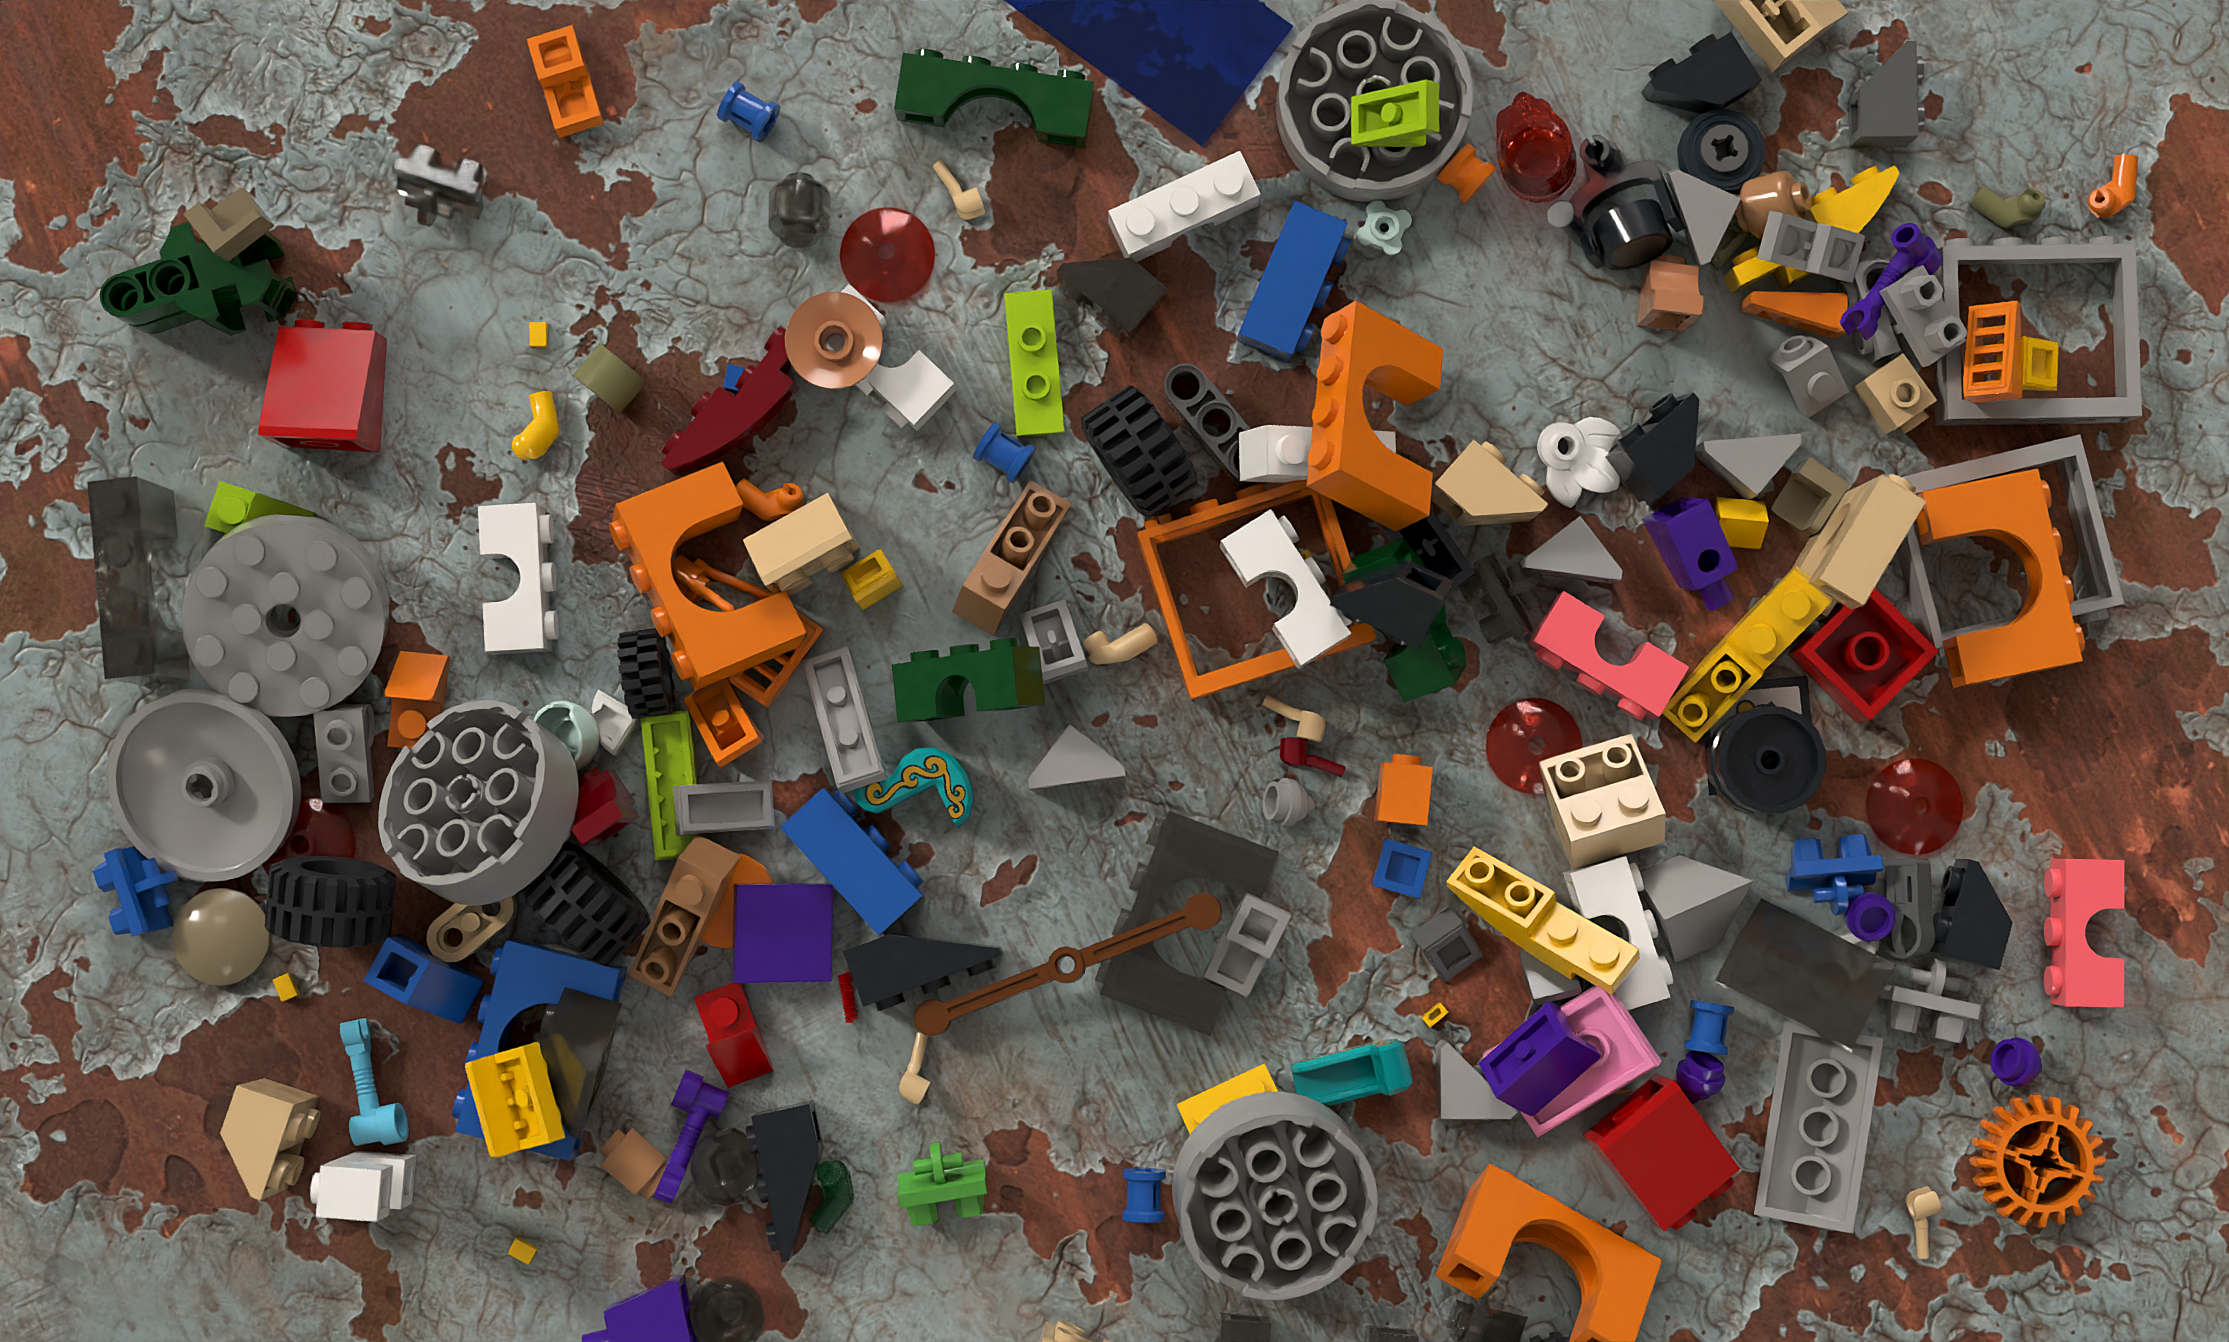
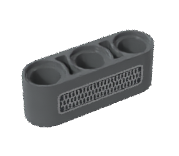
[1163,363,1258,487]

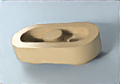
[427,895,517,962]

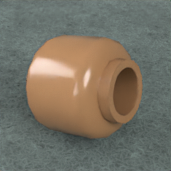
[1735,170,1811,240]

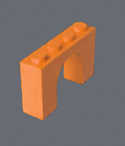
[1306,300,1443,532]
[609,462,806,691]
[1915,469,2085,689]
[1435,1163,1662,1342]

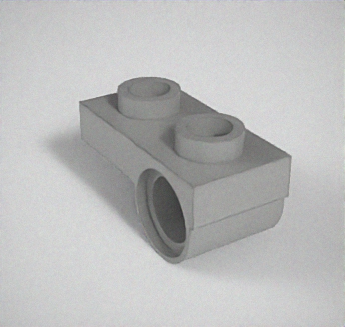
[1838,259,1900,364]
[313,704,375,803]

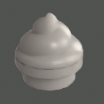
[1263,778,1315,827]

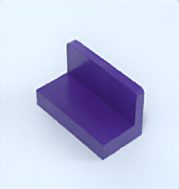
[1479,1001,1601,1116]

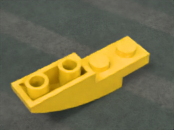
[1723,165,1900,294]
[1662,565,1833,743]
[1446,846,1640,995]

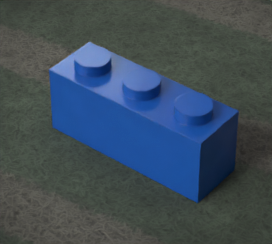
[1237,200,1351,363]
[780,787,925,935]

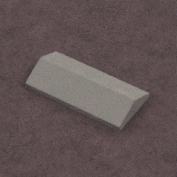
[1754,1021,1884,1234]

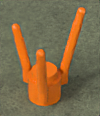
[671,555,774,612]

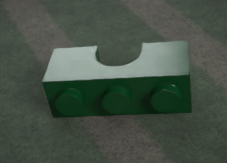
[1341,538,1467,702]
[892,638,1045,723]

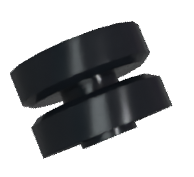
[1706,706,1826,814]

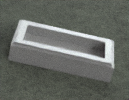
[673,780,775,835]

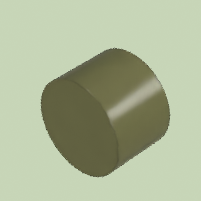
[573,343,647,414]

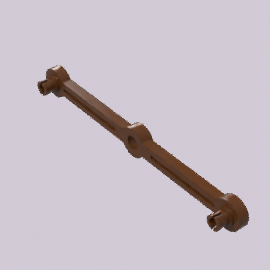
[914,893,1223,1036]

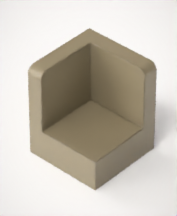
[183,188,275,262]
[1769,457,1850,537]

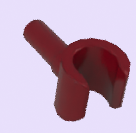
[1280,737,1346,777]

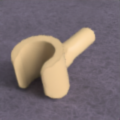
[933,160,985,220]
[1262,695,1326,742]
[899,1033,931,1105]
[1905,1186,1942,1259]

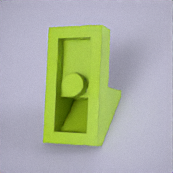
[1351,79,1439,147]
[204,481,315,534]

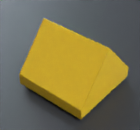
[1714,497,1769,550]
[840,549,904,610]

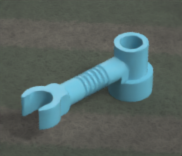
[340,1018,409,1146]

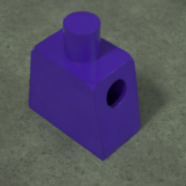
[1642,496,1738,610]
[582,1275,699,1342]

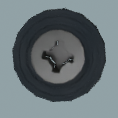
[1677,108,1765,195]

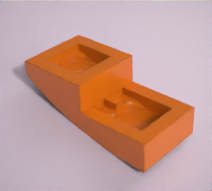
[527,25,605,138]

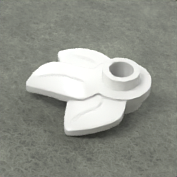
[1537,417,1621,508]

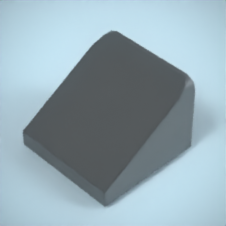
[1411,908,1484,983]
[1519,949,1582,1005]

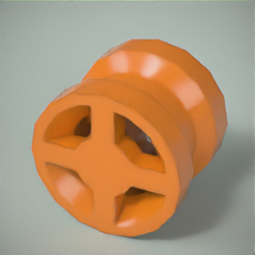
[1437,143,1497,204]

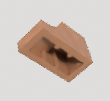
[1636,255,1704,332]

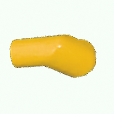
[512,391,560,460]

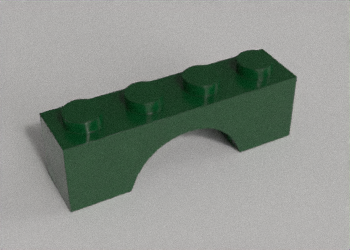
[894,49,1094,149]

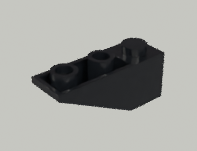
[843,933,1003,1011]
[746,1100,824,1262]

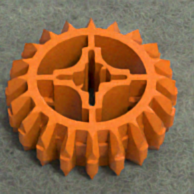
[1969,1094,2107,1228]

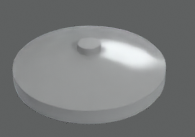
[107,688,301,881]

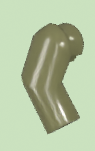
[1968,185,2046,228]

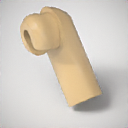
[1082,623,1157,665]

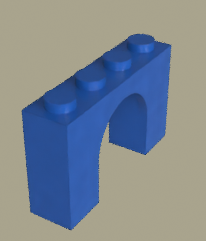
[452,939,627,1161]

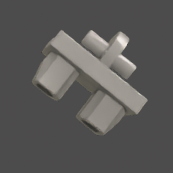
[1879,265,1968,367]
[1880,958,1981,1043]

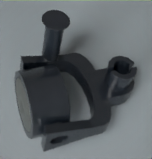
[1547,135,1685,270]

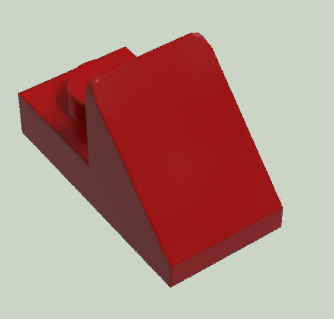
[694,982,775,1088]

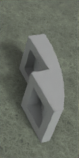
[1757,211,1866,283]
[1204,893,1291,997]

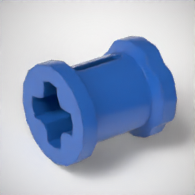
[717,81,780,142]
[973,422,1036,484]
[1684,1000,1734,1055]
[1122,1167,1166,1223]

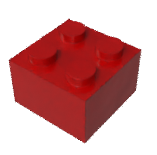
[1787,587,1939,723]

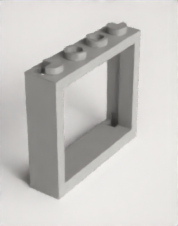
[1932,236,2142,426]
[1897,434,2124,658]

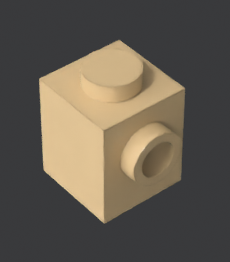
[1852,353,1937,435]

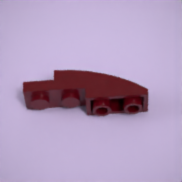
[661,326,799,475]

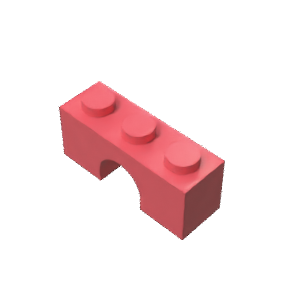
[1527,591,1689,721]
[2044,859,2124,1008]

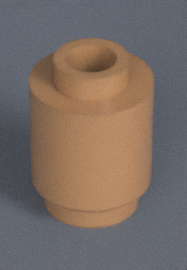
[599,1128,667,1200]

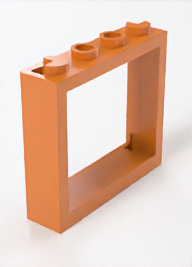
[1137,480,1377,701]

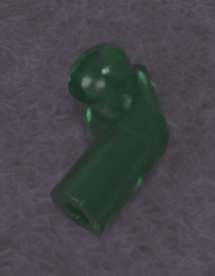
[809,1160,855,1235]

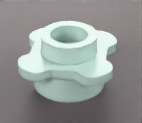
[1357,200,1412,255]

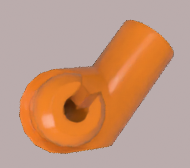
[2088,154,2138,218]

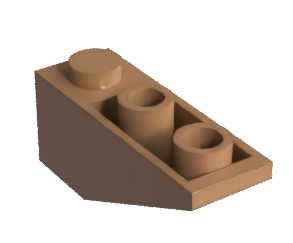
[952,480,1072,636]
[628,834,741,997]

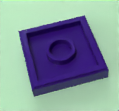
[732,883,833,983]

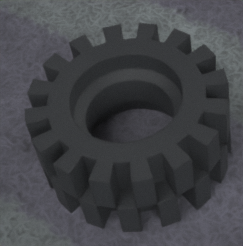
[617,628,675,719]

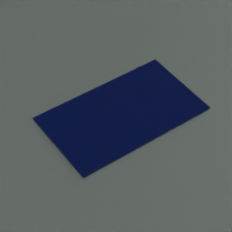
[1004,0,1293,147]

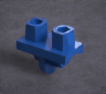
[1785,834,1884,916]
[92,846,178,937]

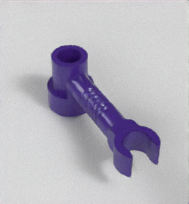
[1840,223,1942,341]
[653,1069,729,1204]

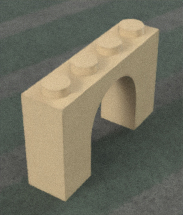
[1790,474,1926,621]

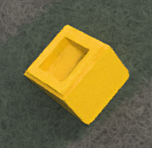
[1996,336,2059,391]

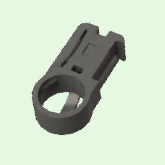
[1881,858,1935,959]

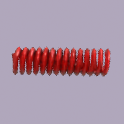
[838,972,859,1023]

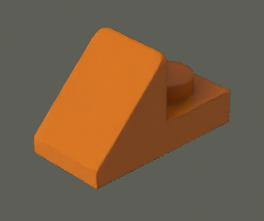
[384,651,450,749]
[683,678,765,768]

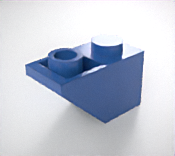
[363,934,486,1024]

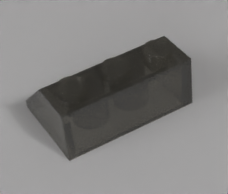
[1715,898,1896,1053]

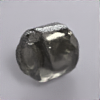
[768,172,831,248]

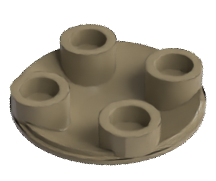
[172,888,272,986]

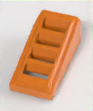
[1741,291,1848,338]
[1963,301,2022,404]
[727,609,825,709]

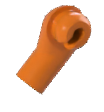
[736,478,804,522]

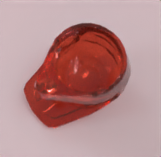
[1496,92,1577,203]

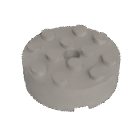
[1276,0,1473,202]
[181,514,389,717]
[378,700,579,906]
[1172,1092,1378,1300]

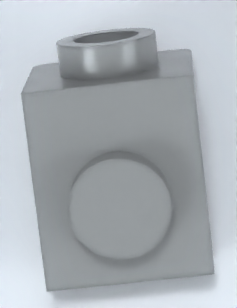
[1767,333,1849,418]

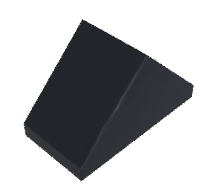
[1380,508,1476,592]

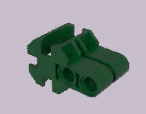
[99,222,298,336]

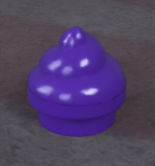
[1845,892,1896,942]
[1990,1037,2042,1087]
[1676,1051,1725,1104]

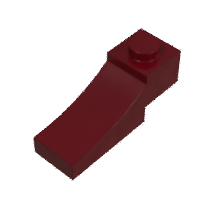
[570,767,639,845]

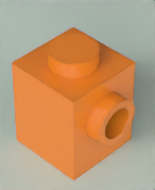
[1374,754,1433,826]

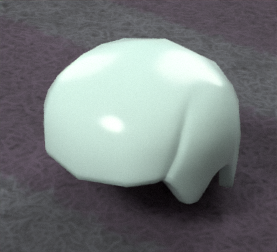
[533,701,600,771]

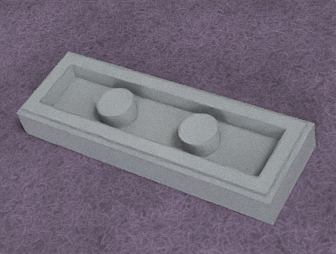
[802,646,887,794]

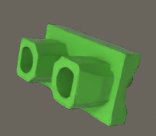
[897,1142,987,1226]

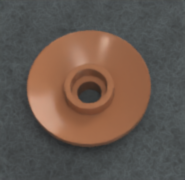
[785,291,883,389]

